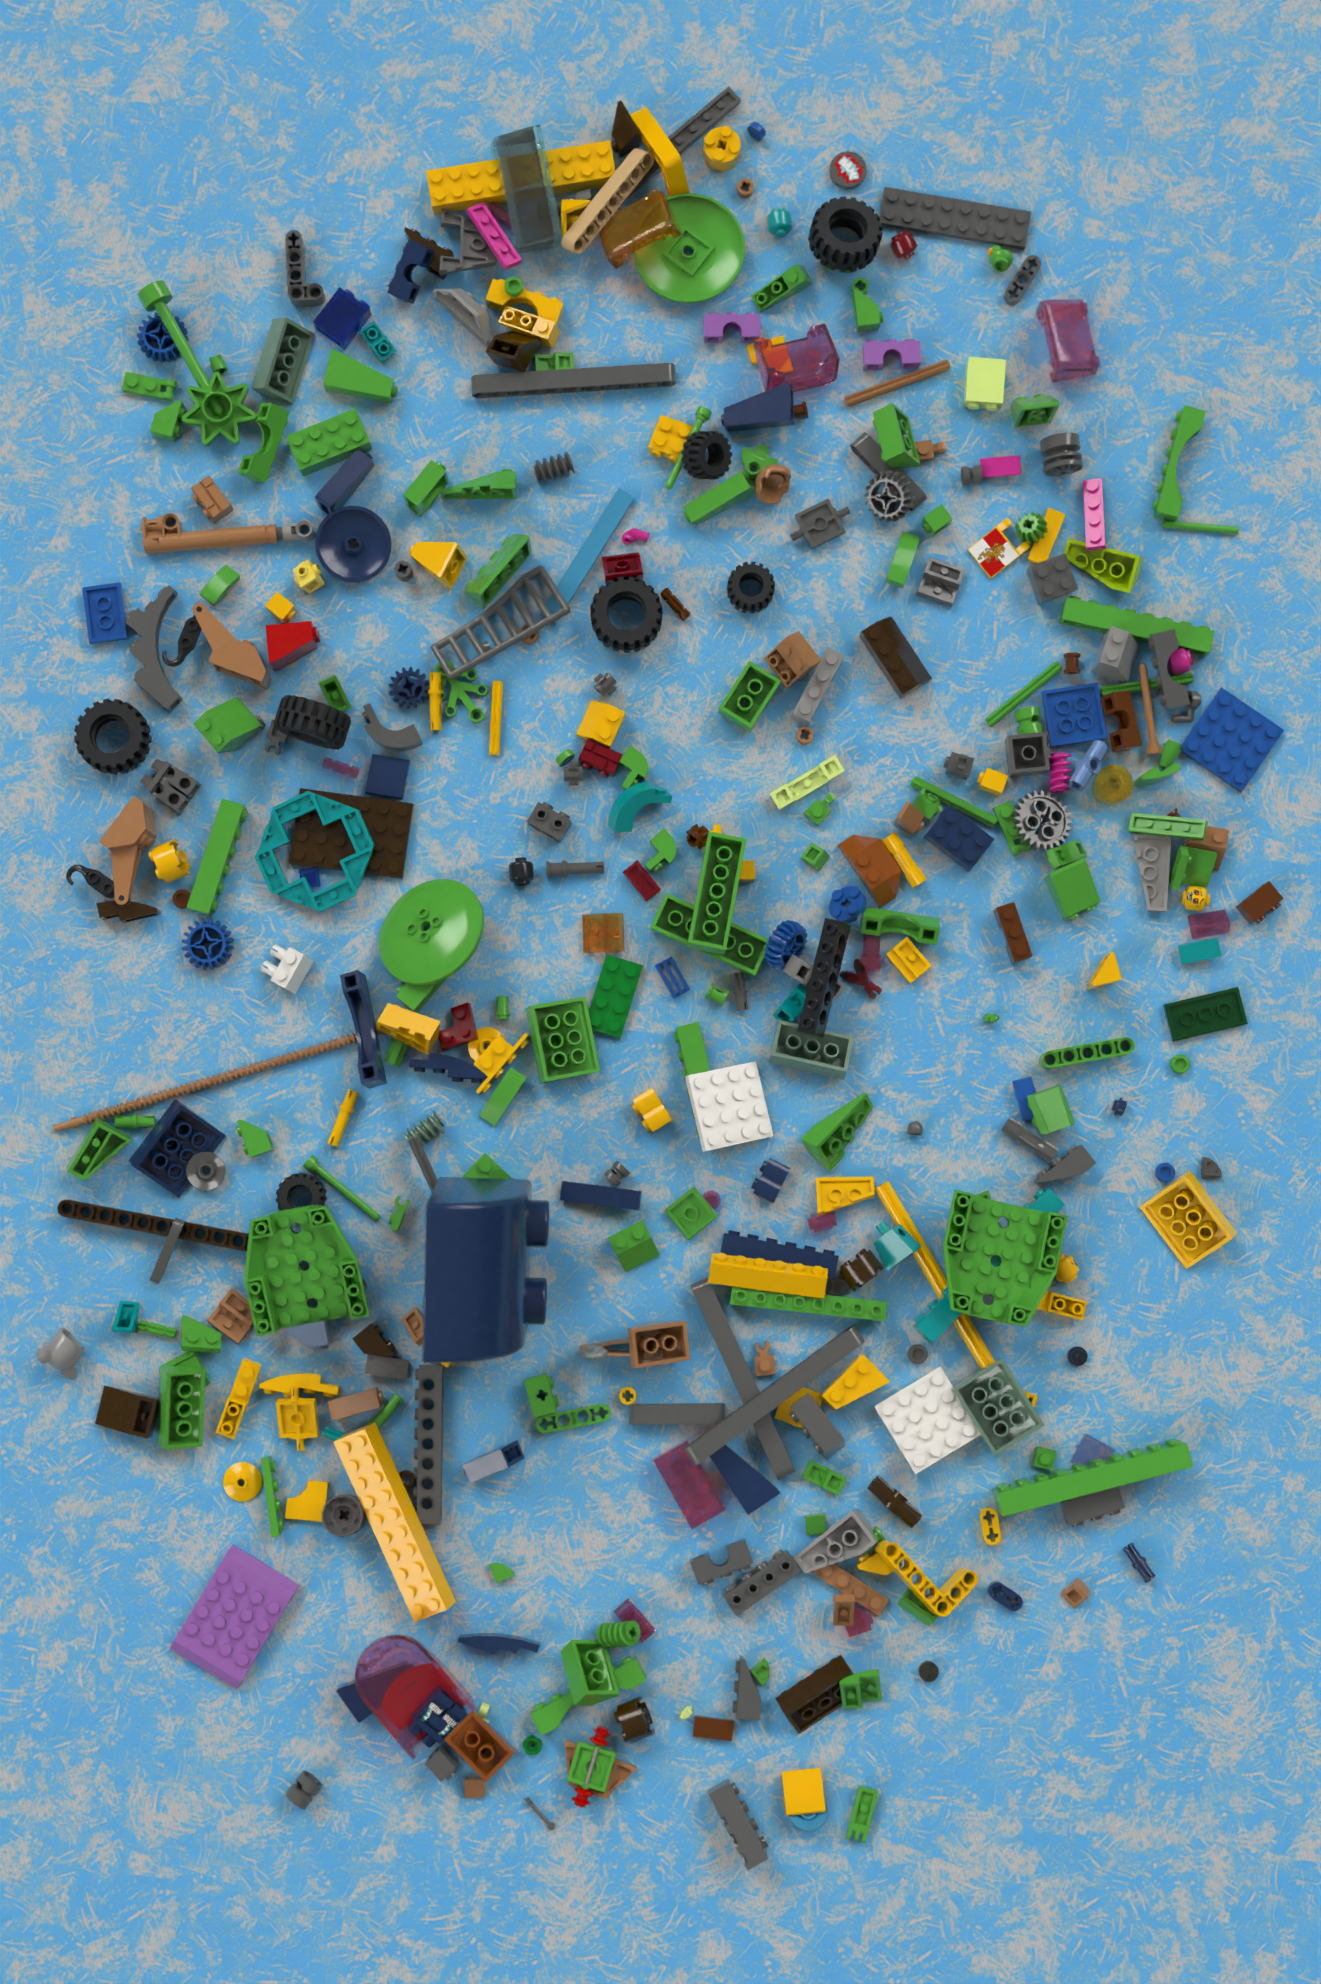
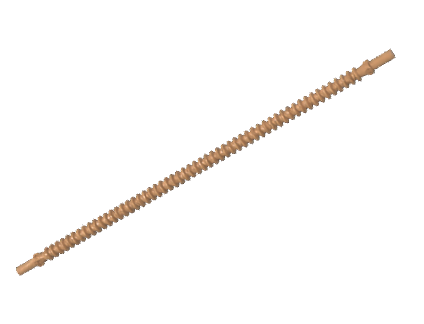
[53,1030,385,1133]

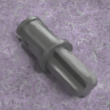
[733,972,748,1011]

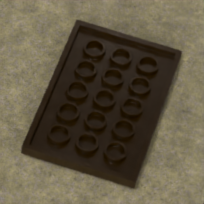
[289,788,414,879]

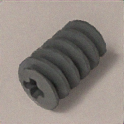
[533,452,575,484]

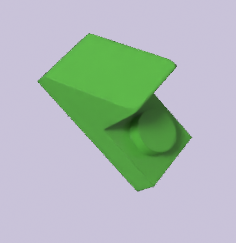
[318,675,351,711]

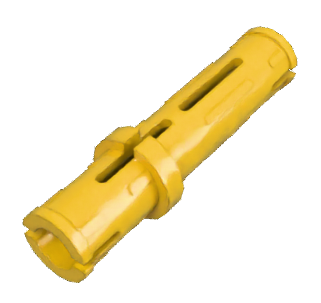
[428,673,443,730]
[327,1089,359,1147]

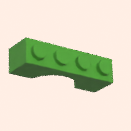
[238,403,289,483]
[860,907,940,945]

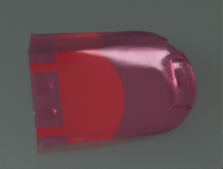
[355,1635,476,1760]

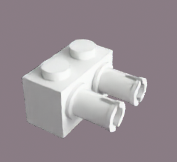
[260,944,314,994]

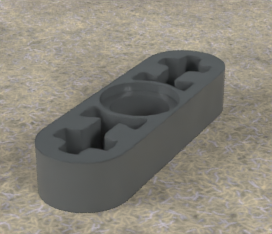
[1004,255,1041,305]

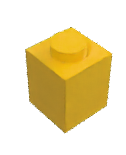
[265,592,297,624]
[977,768,1008,796]

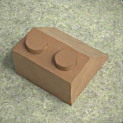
[1184,826,1229,870]

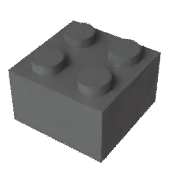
[1026,553,1078,605]
[1005,732,1050,777]

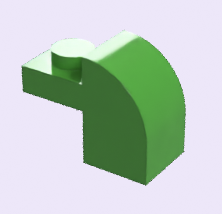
[619,746,648,790]
[645,828,676,872]
[1046,839,1087,870]

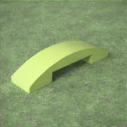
[769,755,845,810]

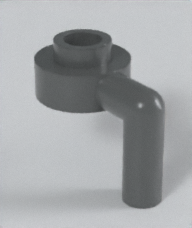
[1171,691,1202,723]

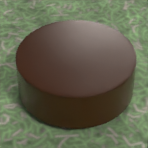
[172,889,191,909]

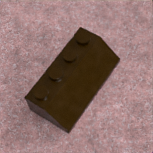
[859,616,932,699]
[775,1655,854,1734]

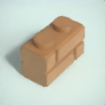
[191,476,233,522]

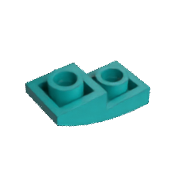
[359,321,397,362]
[1178,937,1221,964]

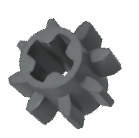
[594,673,617,696]
[563,762,583,786]

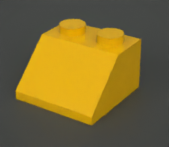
[576,700,626,749]

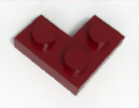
[438,1002,479,1051]

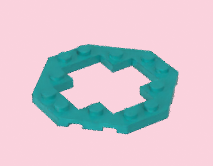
[255,791,375,912]

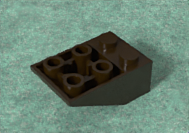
[95,1385,159,1438]

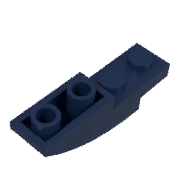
[409,1053,487,1083]

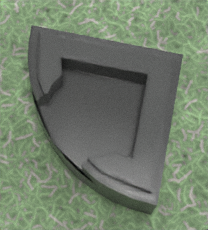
[1201,1157,1222,1178]
[827,1276,850,1295]

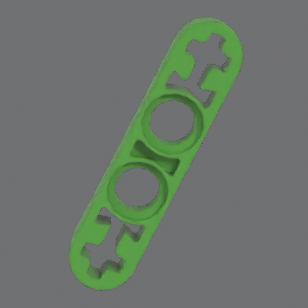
[536,1404,611,1433]

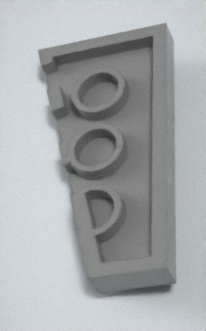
[1133,834,1171,912]

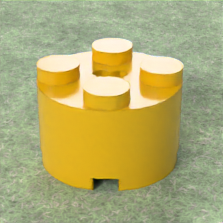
[703,126,741,172]
[148,839,190,883]

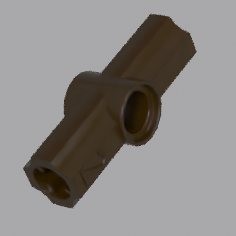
[867,1476,923,1528]

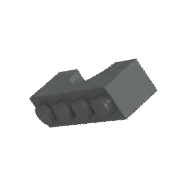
[1148,629,1190,709]

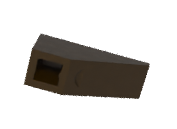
[404,227,454,280]

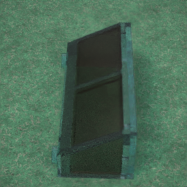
[490,125,563,254]

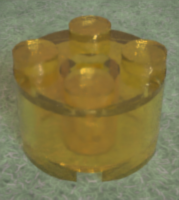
[1091,765,1134,806]

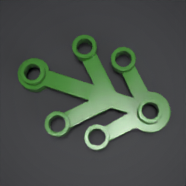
[436,660,488,724]

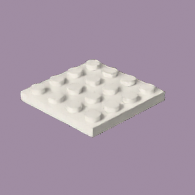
[685,1061,774,1152]
[874,1366,981,1475]

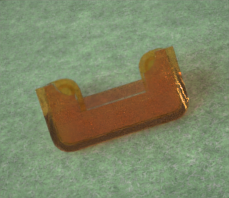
[599,190,682,269]

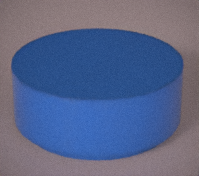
[747,122,766,141]
[1155,1163,1175,1182]

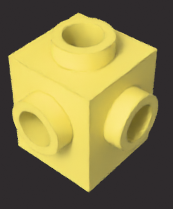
[293,560,325,594]

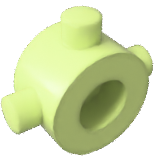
[679,1706,693,1720]

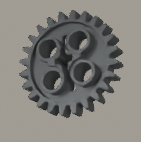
[1011,790,1072,852]

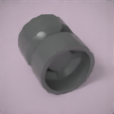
[285,1770,323,1810]

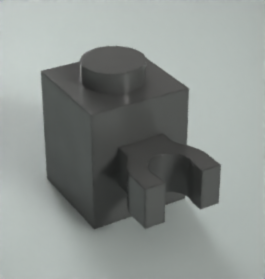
[943,752,974,780]

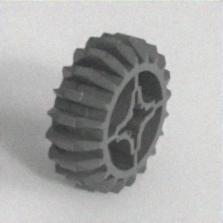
[864,470,915,522]

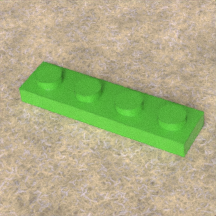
[1128,813,1208,840]
[261,1456,284,1537]

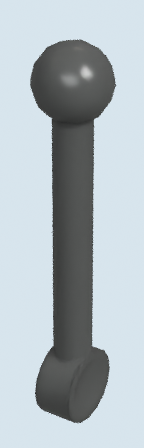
[524,1797,555,1830]

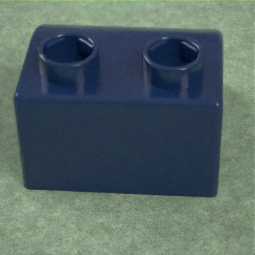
[422,1177,549,1363]

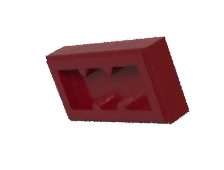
[623,860,661,902]

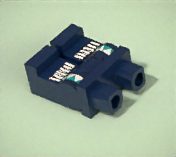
[408,1685,468,1748]

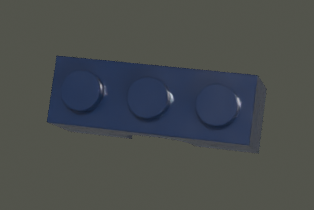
[387,239,435,304]

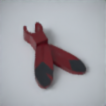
[840,959,882,999]

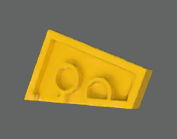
[815,1176,875,1216]

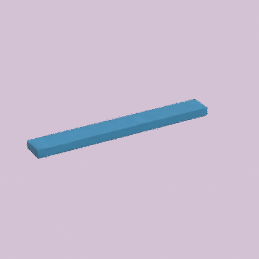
[540,488,635,625]

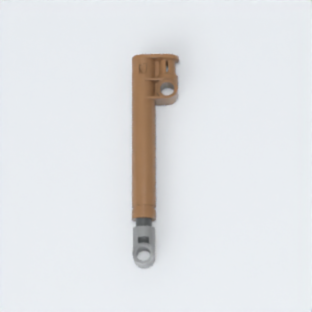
[142,513,315,554]

